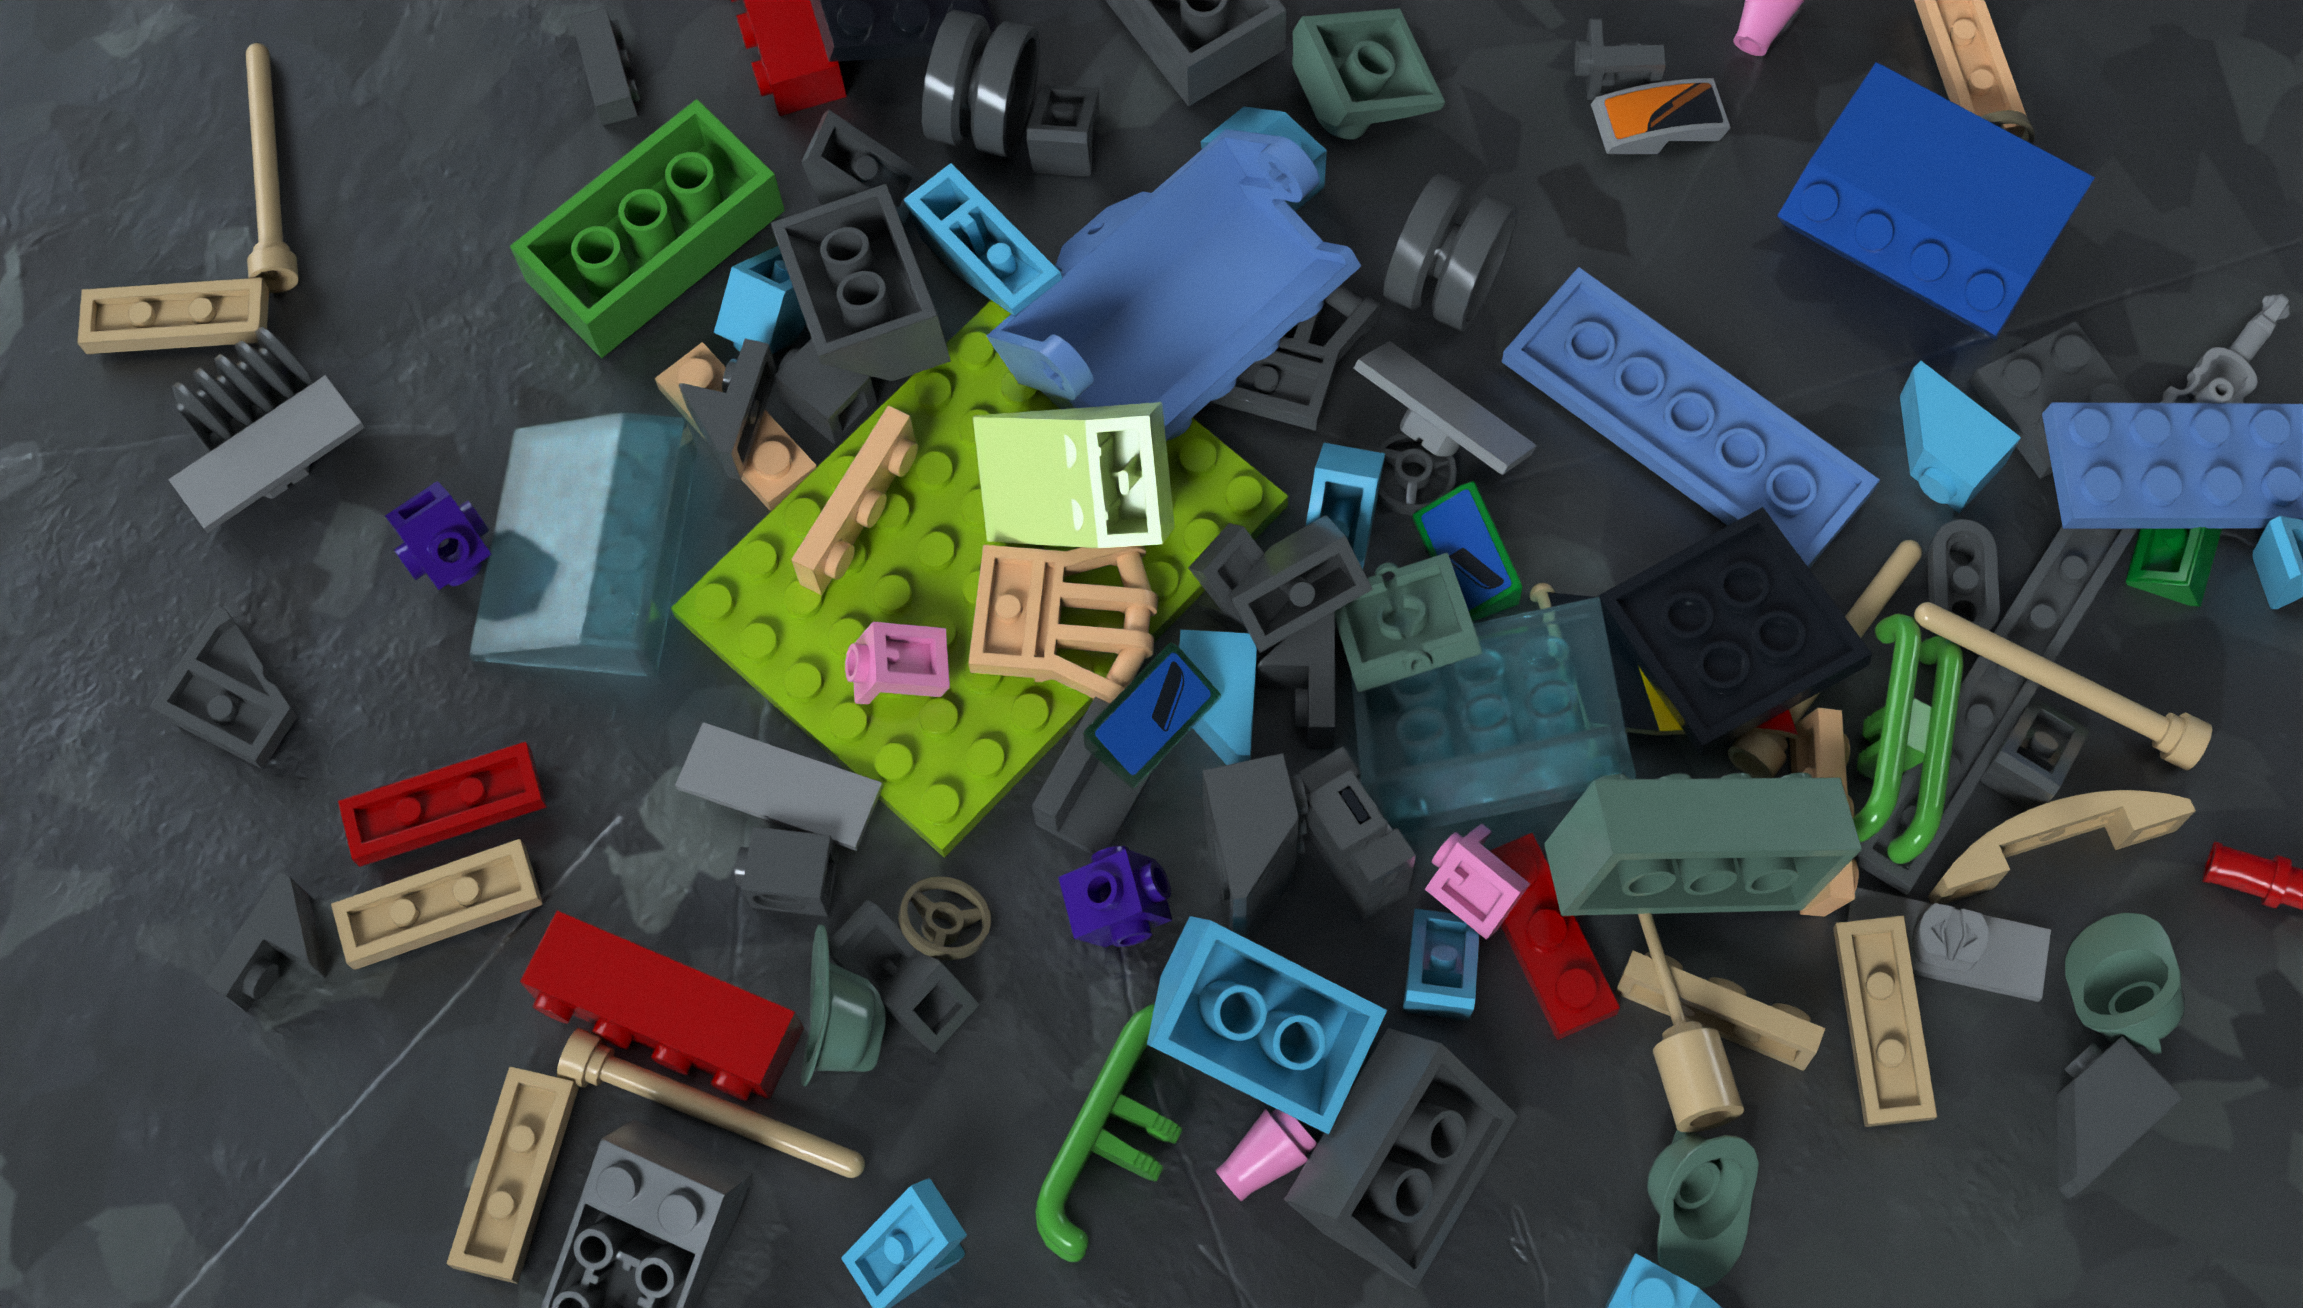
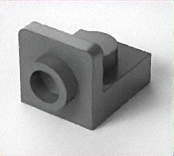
[1574,19,1666,100]

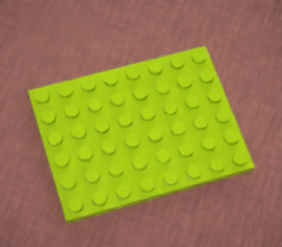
[671,300,1288,858]

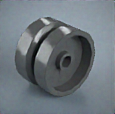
[922,9,1040,158]
[1383,173,1519,332]

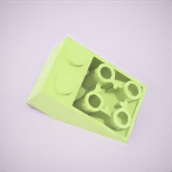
[973,402,1175,548]

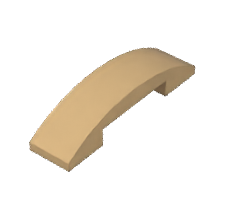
[1928,790,2196,905]

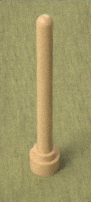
[246,43,299,293]
[1728,540,1922,778]
[1914,602,2212,771]
[557,1028,865,1178]

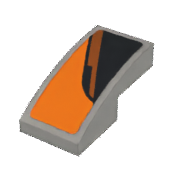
[1591,78,1731,154]

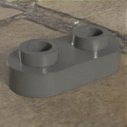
[1927,519,2000,646]

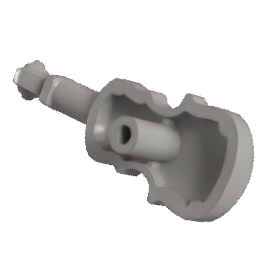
[2160,293,2290,403]

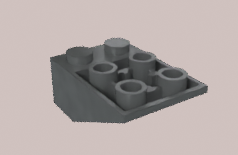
[541,1119,753,1308]

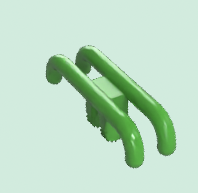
[1852,613,1963,864]
[1035,1004,1182,1262]

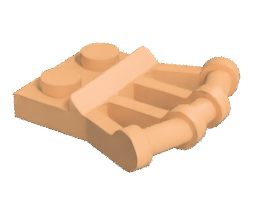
[968,545,1159,707]

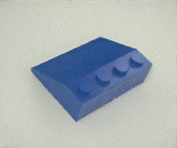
[1777,62,2095,341]

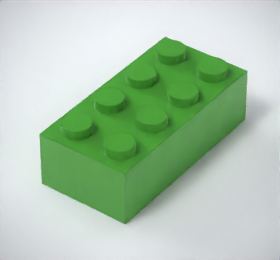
[510,99,785,358]

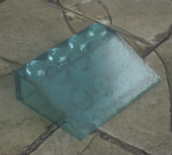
[469,413,698,677]
[1350,597,1637,834]

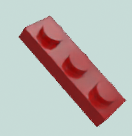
[338,741,547,867]
[1489,833,1620,1040]

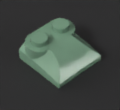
[1292,8,1445,139]

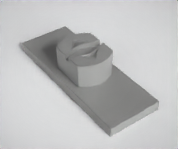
[1353,341,1537,475]
[168,375,365,533]
[675,722,883,851]
[1845,887,2051,1002]

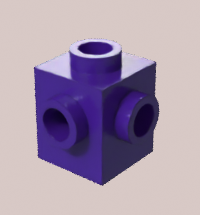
[385,481,492,590]
[1058,846,1173,948]

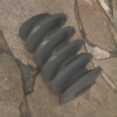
[172,327,313,452]

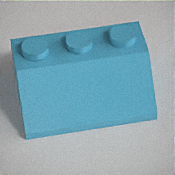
[1147,916,1387,1134]

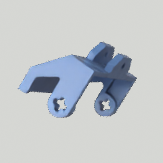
[986,129,1361,441]

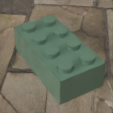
[1544,773,1862,916]

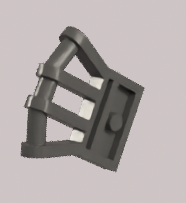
[1210,284,1384,431]

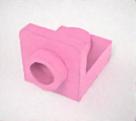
[845,622,950,705]
[1424,823,1530,940]

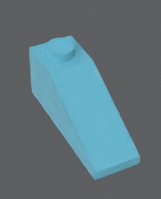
[903,163,1063,316]

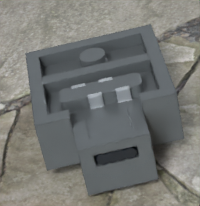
[1298,746,1416,921]

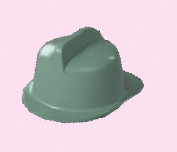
[2065,912,2185,1055]
[801,925,885,1086]
[1647,1130,1759,1289]

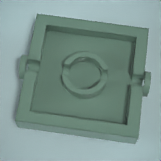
[1335,553,1482,693]

